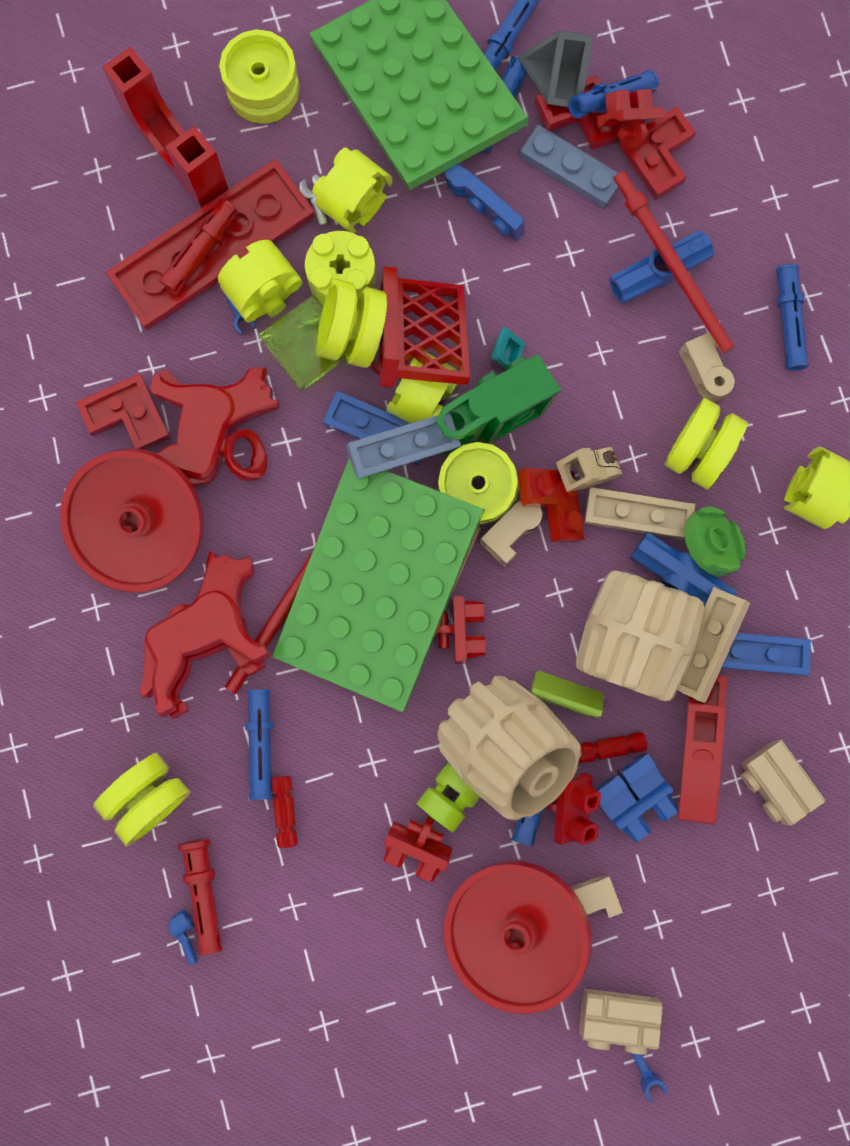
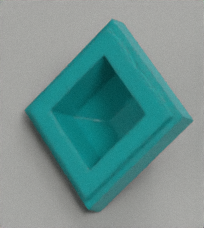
[491,327,525,371]

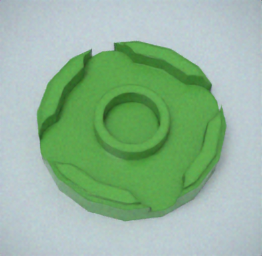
[684,506,746,577]

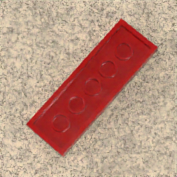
[105,158,316,331]

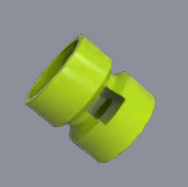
[416,763,480,833]

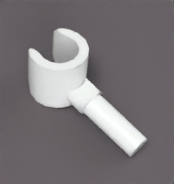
[299,175,328,225]

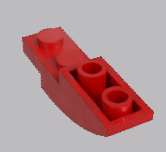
[678,675,727,825]

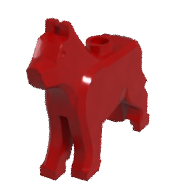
[149,367,280,487]
[139,551,271,719]

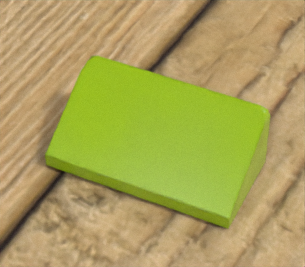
[529,671,604,719]

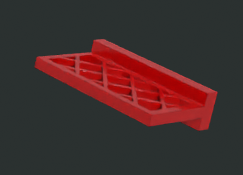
[379,266,470,387]

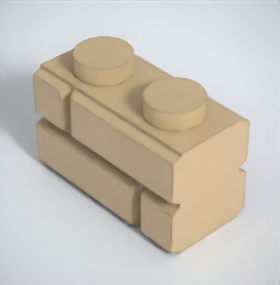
[739,739,826,826]
[579,988,663,1055]

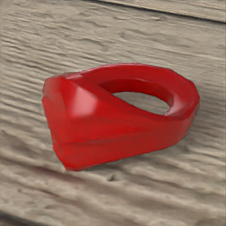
[224,429,267,481]

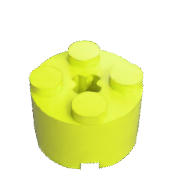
[312,147,392,233]
[305,231,376,305]
[218,240,303,323]
[386,351,457,424]
[784,446,850,529]

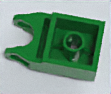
[435,354,561,455]

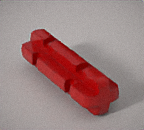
[579,732,647,763]
[271,776,297,848]

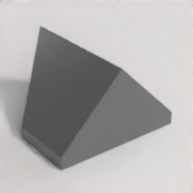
[518,30,594,107]

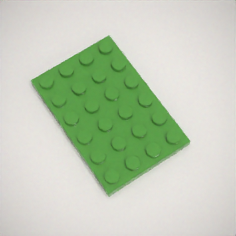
[309,0,528,191]
[272,458,485,712]

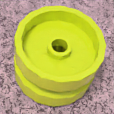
[219,29,300,124]
[316,279,387,368]
[664,397,748,490]
[438,442,519,525]
[93,753,191,846]

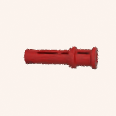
[177,838,223,955]

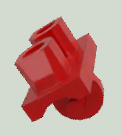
[597,89,665,149]
[435,596,486,664]
[547,772,601,845]
[384,816,453,883]

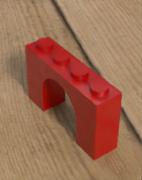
[102,46,229,208]

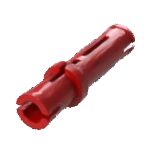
[158,198,239,295]

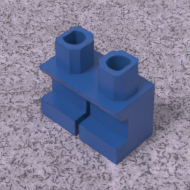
[595,753,679,843]

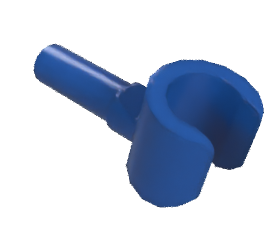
[224,294,255,336]
[169,909,197,965]
[631,1053,667,1102]

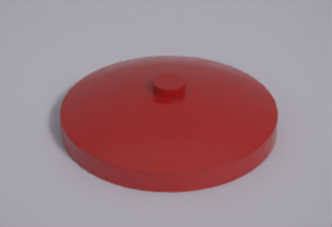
[60,449,204,592]
[444,861,592,1014]

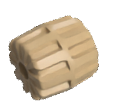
[576,571,705,701]
[437,676,581,821]

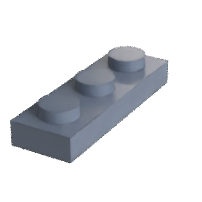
[519,124,618,209]
[345,413,461,480]

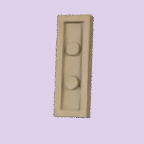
[584,487,695,540]
[677,587,750,703]

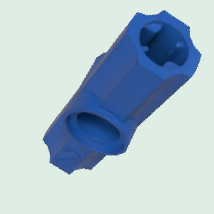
[608,230,715,305]
[630,532,737,607]

